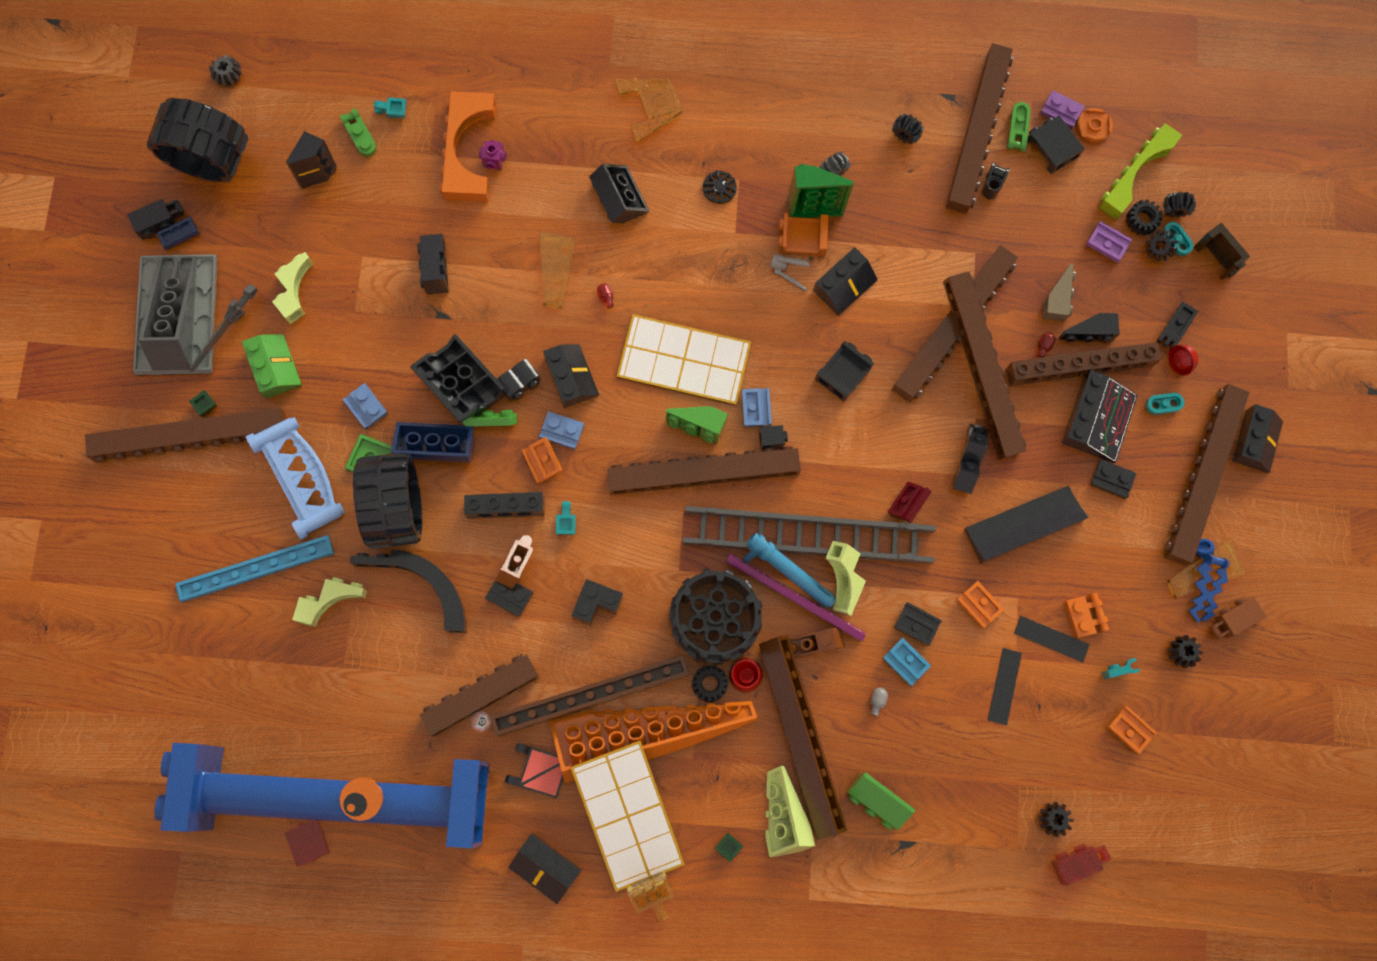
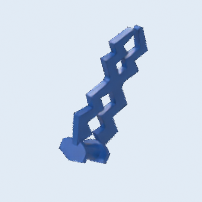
[1188,554,1230,623]

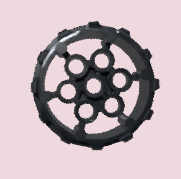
[147,98,248,182]
[353,452,423,549]
[669,568,763,665]

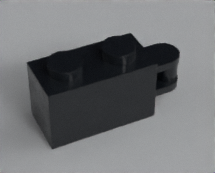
[127,199,184,240]

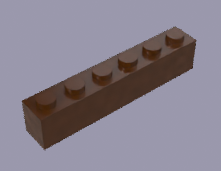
[420,654,539,737]

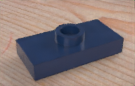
[156,217,200,250]

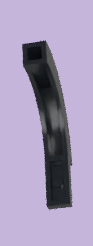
[350,549,467,633]

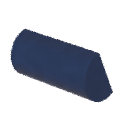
[391,422,474,463]

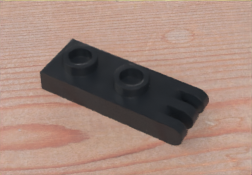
[1156,302,1199,350]

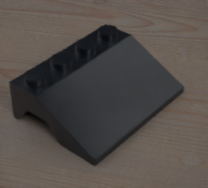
[410,334,505,423]

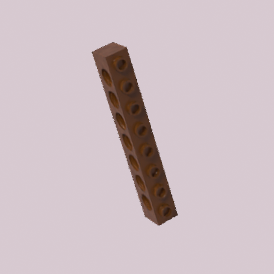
[1006,342,1162,386]

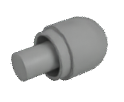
[870,688,888,716]

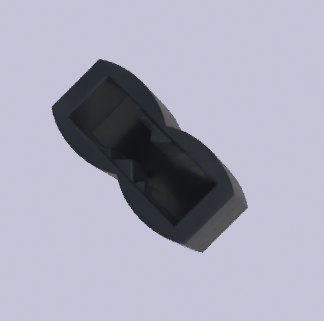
[497,359,540,402]

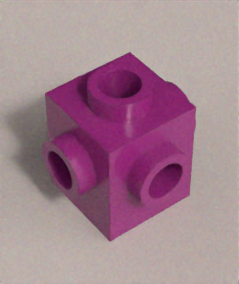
[479,140,506,170]

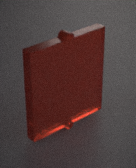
[285,820,330,866]

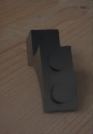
[953,424,988,494]

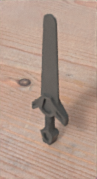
[189,284,258,372]

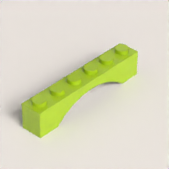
[1099,123,1183,220]

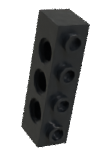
[464,492,545,519]

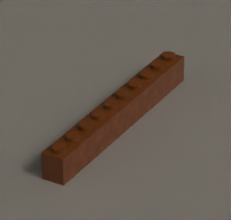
[945,43,1014,214]
[891,245,1018,403]
[943,271,1026,460]
[1164,384,1250,566]
[85,408,286,463]
[607,446,801,495]
[759,635,847,840]
[490,655,689,737]

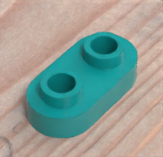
[1162,222,1193,256]
[1145,393,1185,415]

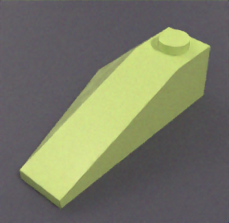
[765,766,815,857]

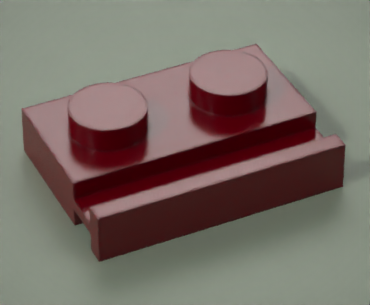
[888,482,931,523]

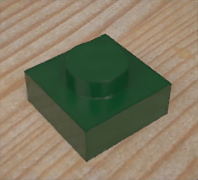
[189,390,217,417]
[715,833,743,862]

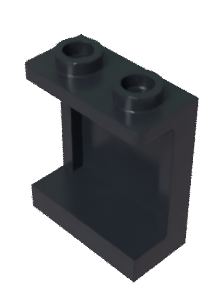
[1027,115,1085,174]
[815,341,874,402]

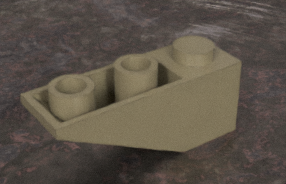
[1042,263,1076,322]

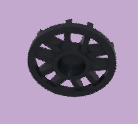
[703,170,737,204]

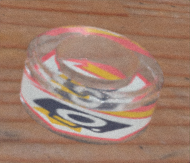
[471,711,491,732]

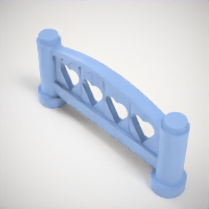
[246,417,345,540]

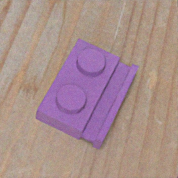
[1040,90,1084,130]
[1086,221,1132,263]

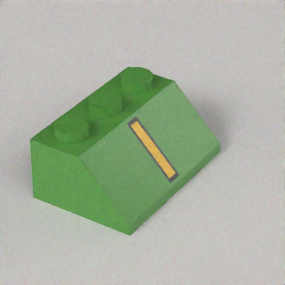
[242,334,302,399]

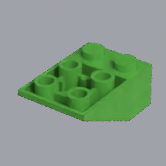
[665,406,728,444]

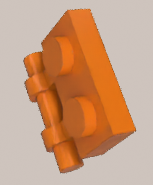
[1064,593,1109,639]

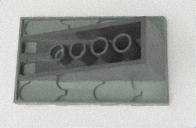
[133,254,218,375]

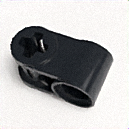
[982,162,1010,199]

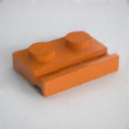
[521,437,563,484]
[956,581,1004,629]
[1107,706,1157,754]

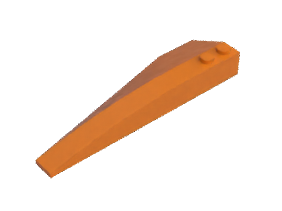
[549,701,758,784]

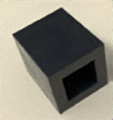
[759,425,788,450]

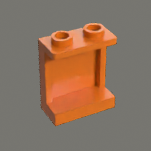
[778,213,828,256]

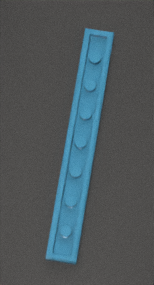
[175,535,335,603]

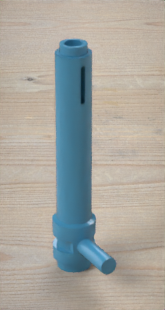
[744,533,836,608]

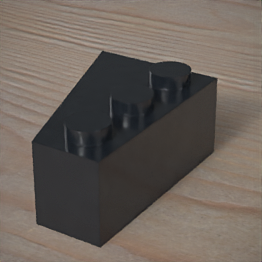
[417,234,449,295]

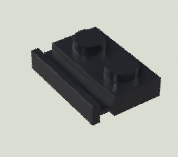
[1090,459,1137,499]
[485,581,534,618]
[893,602,942,646]

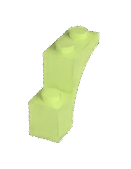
[272,252,314,324]
[825,541,866,616]
[292,577,368,627]

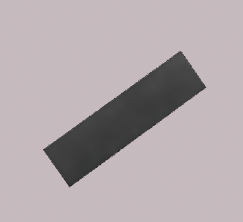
[1014,616,1090,662]
[988,648,1022,725]

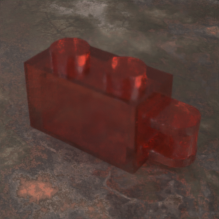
[1051,844,1111,886]

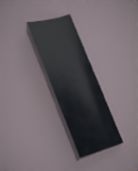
[965,485,1089,564]

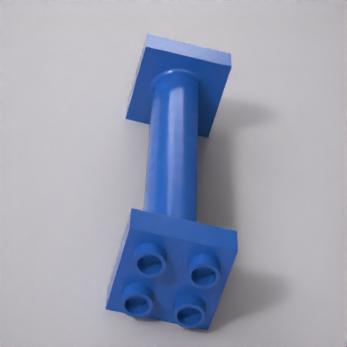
[154,743,489,848]

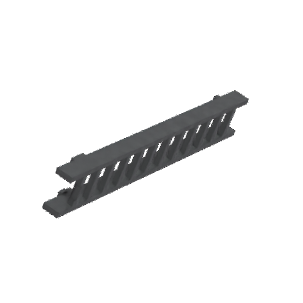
[683,506,936,564]

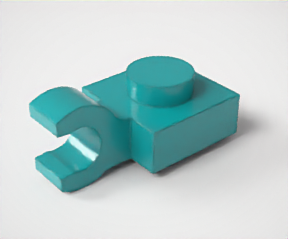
[374,97,407,119]
[556,501,576,535]
[1102,658,1140,680]

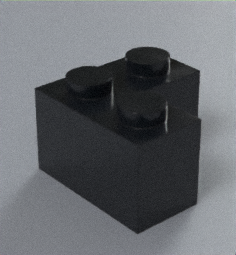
[571,579,623,626]

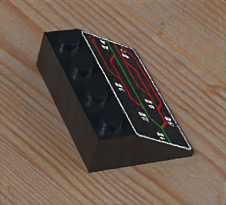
[1062,370,1138,463]

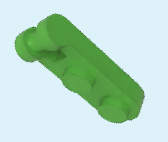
[1006,102,1031,152]
[340,108,376,157]
[462,410,517,426]

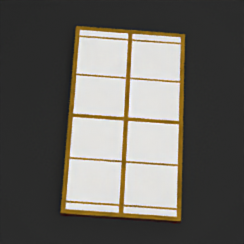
[616,314,752,405]
[570,740,685,892]

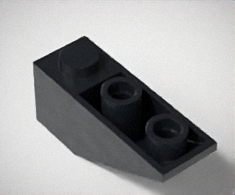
[1059,313,1120,343]

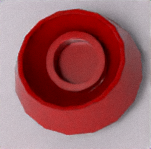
[1168,345,1198,376]
[729,658,763,692]

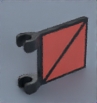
[505,743,563,798]

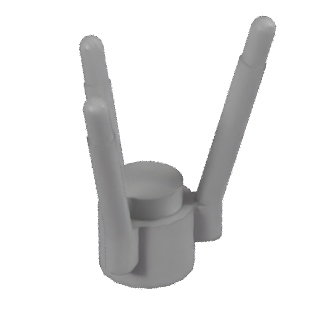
[771,254,809,291]

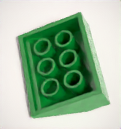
[787,164,854,218]

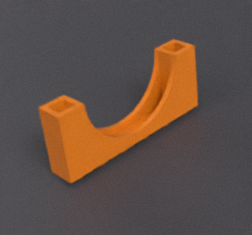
[439,91,496,202]

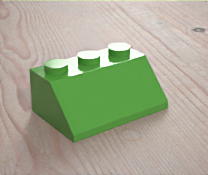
[846,772,916,831]

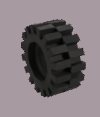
[1126,199,1163,236]
[692,665,728,702]

